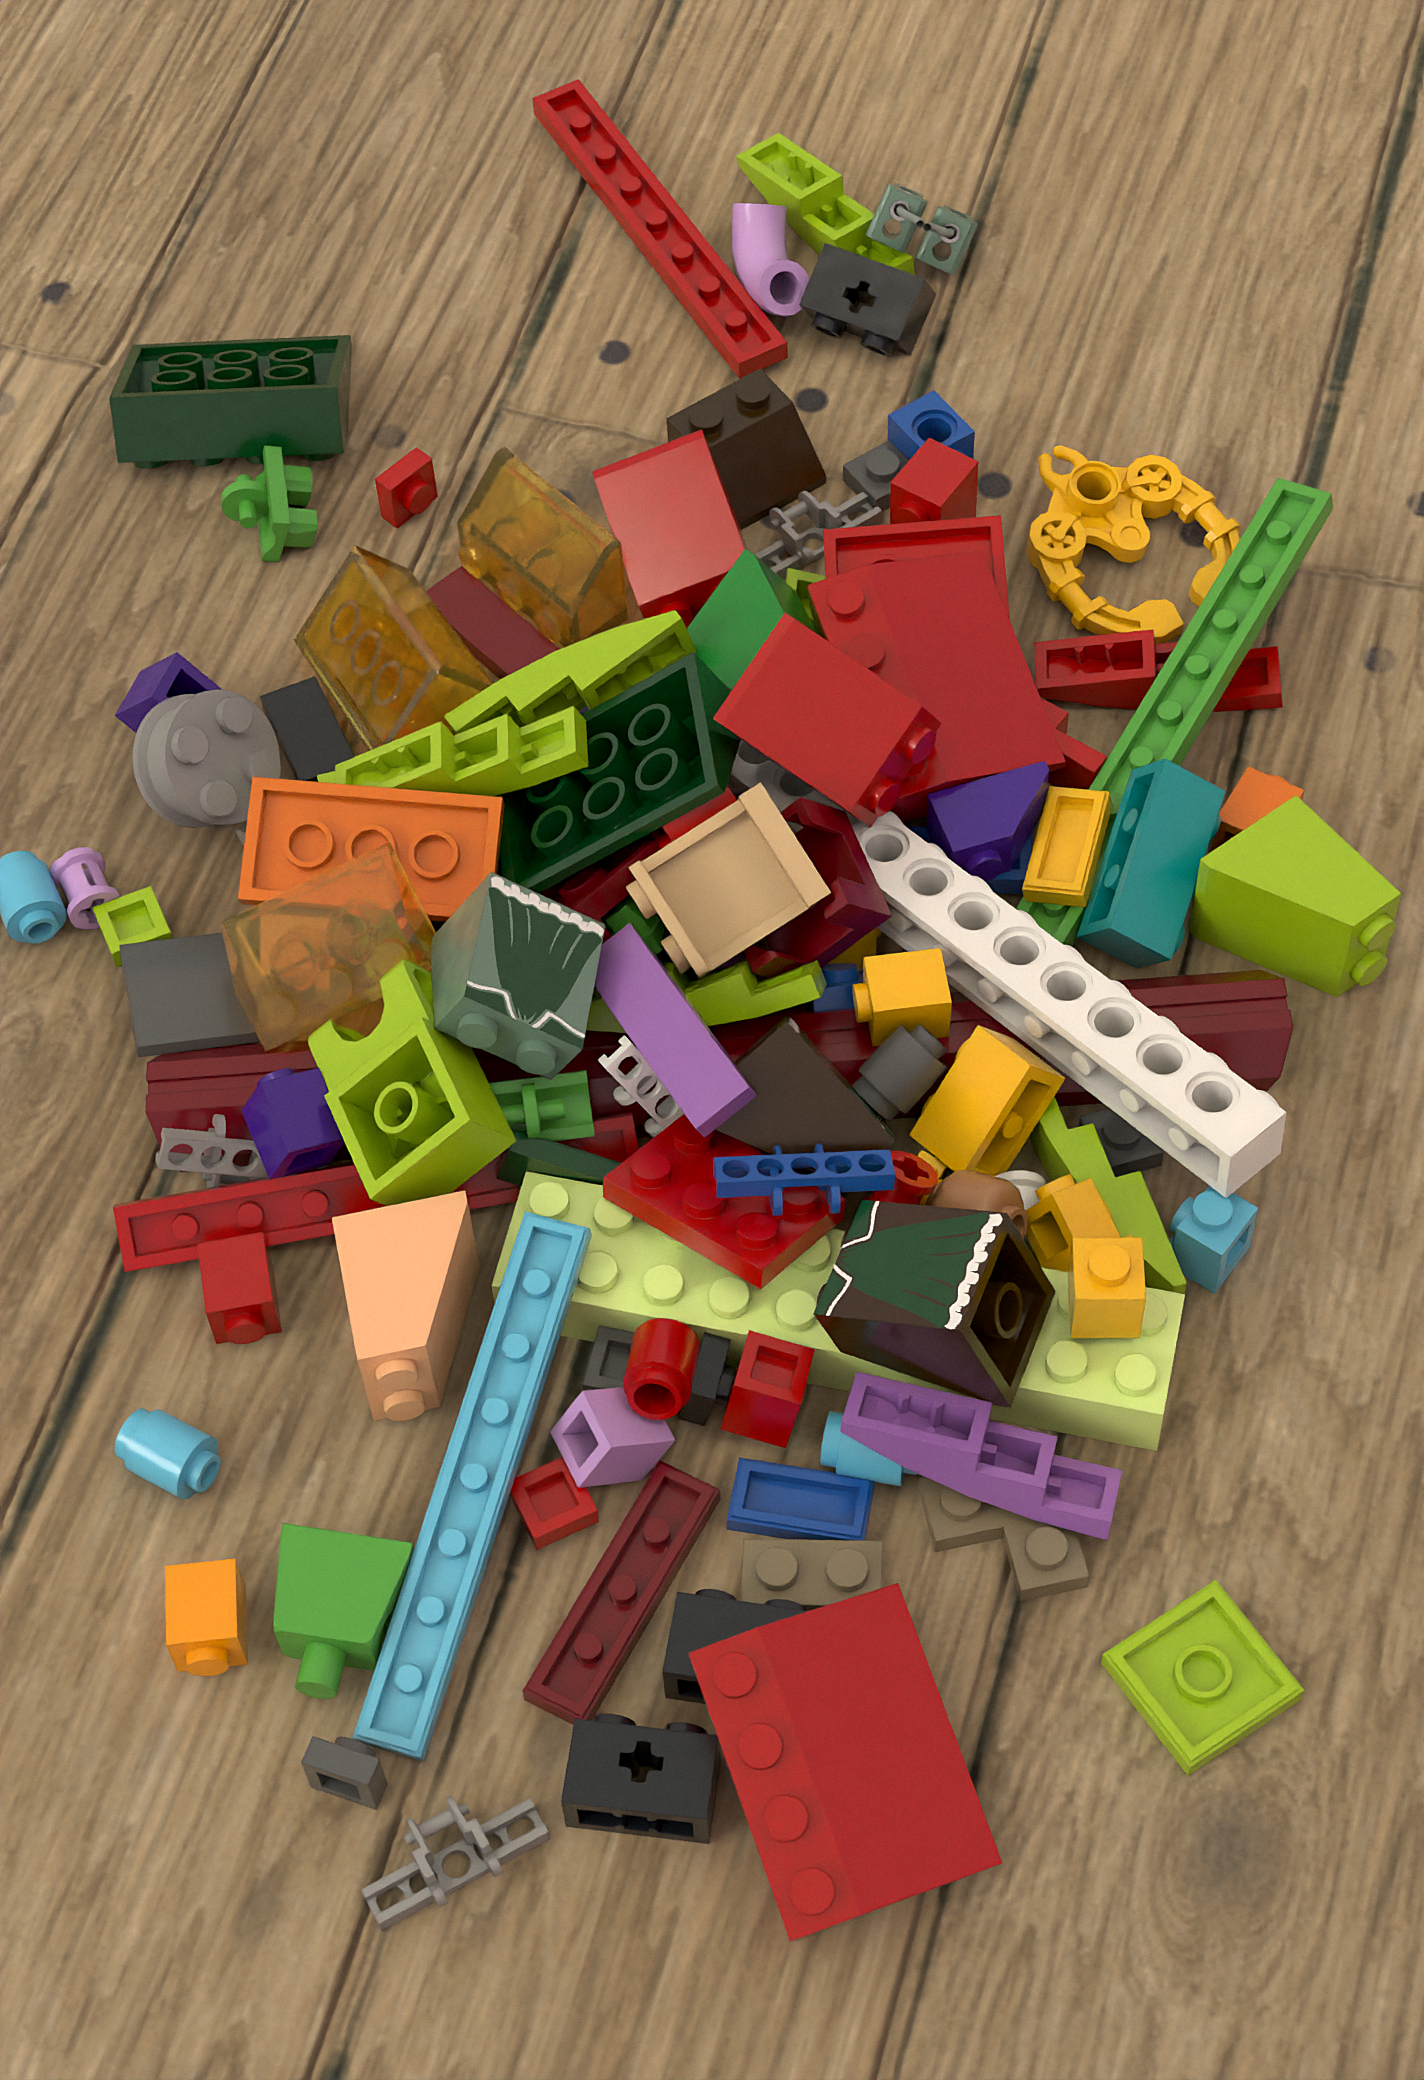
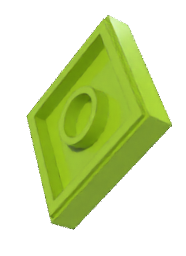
[1101,1580,1305,1776]

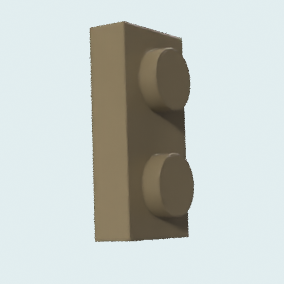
[741,1539,883,1611]

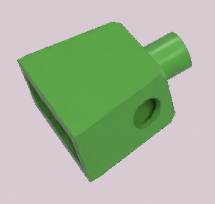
[273,1523,414,1699]

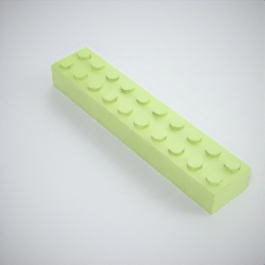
[491,1171,1185,1451]

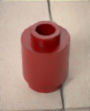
[623,1318,700,1420]

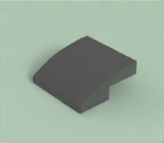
[119,930,265,1057]

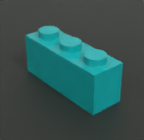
[1077,758,1225,969]

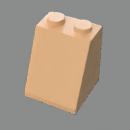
[332,1190,480,1421]

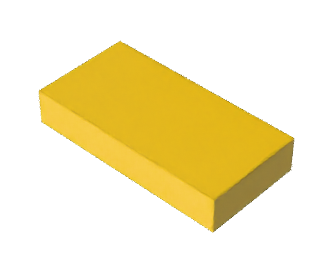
[1022,786,1113,907]

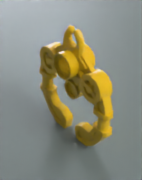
[1026,445,1241,644]

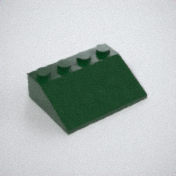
[109,335,352,469]
[494,652,741,893]

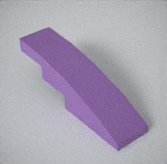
[594,923,758,1137]
[840,1372,1123,1540]

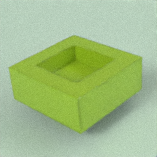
[92,886,173,968]

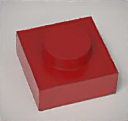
[375,447,438,529]
[509,1457,599,1550]

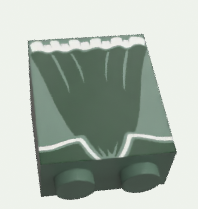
[430,872,605,1080]

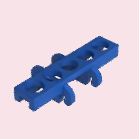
[713,1143,895,1216]

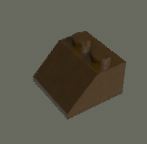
[666,369,826,530]

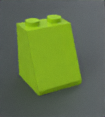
[1189,795,1401,997]

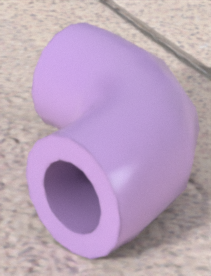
[732,203,809,316]

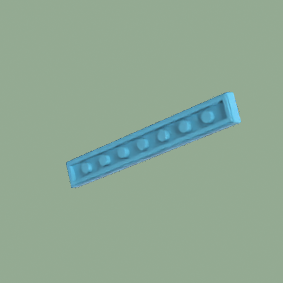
[353,1211,592,1761]

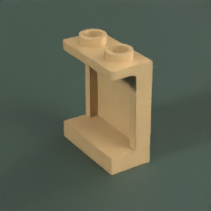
[626,782,831,979]

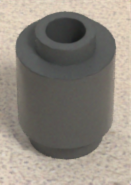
[852,1023,949,1121]

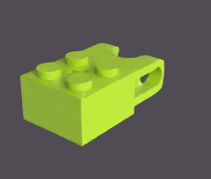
[308,958,516,1206]

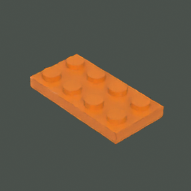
[238,776,505,922]

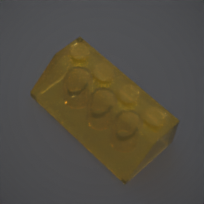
[294,545,494,751]

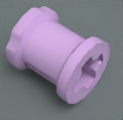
[50,847,121,930]

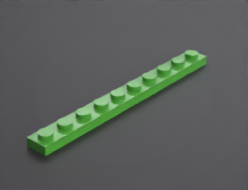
[1016,478,1334,946]

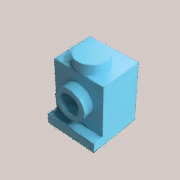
[1169,1186,1259,1294]

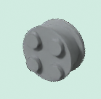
[133,690,281,828]

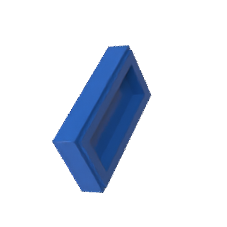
[727,1457,875,1541]

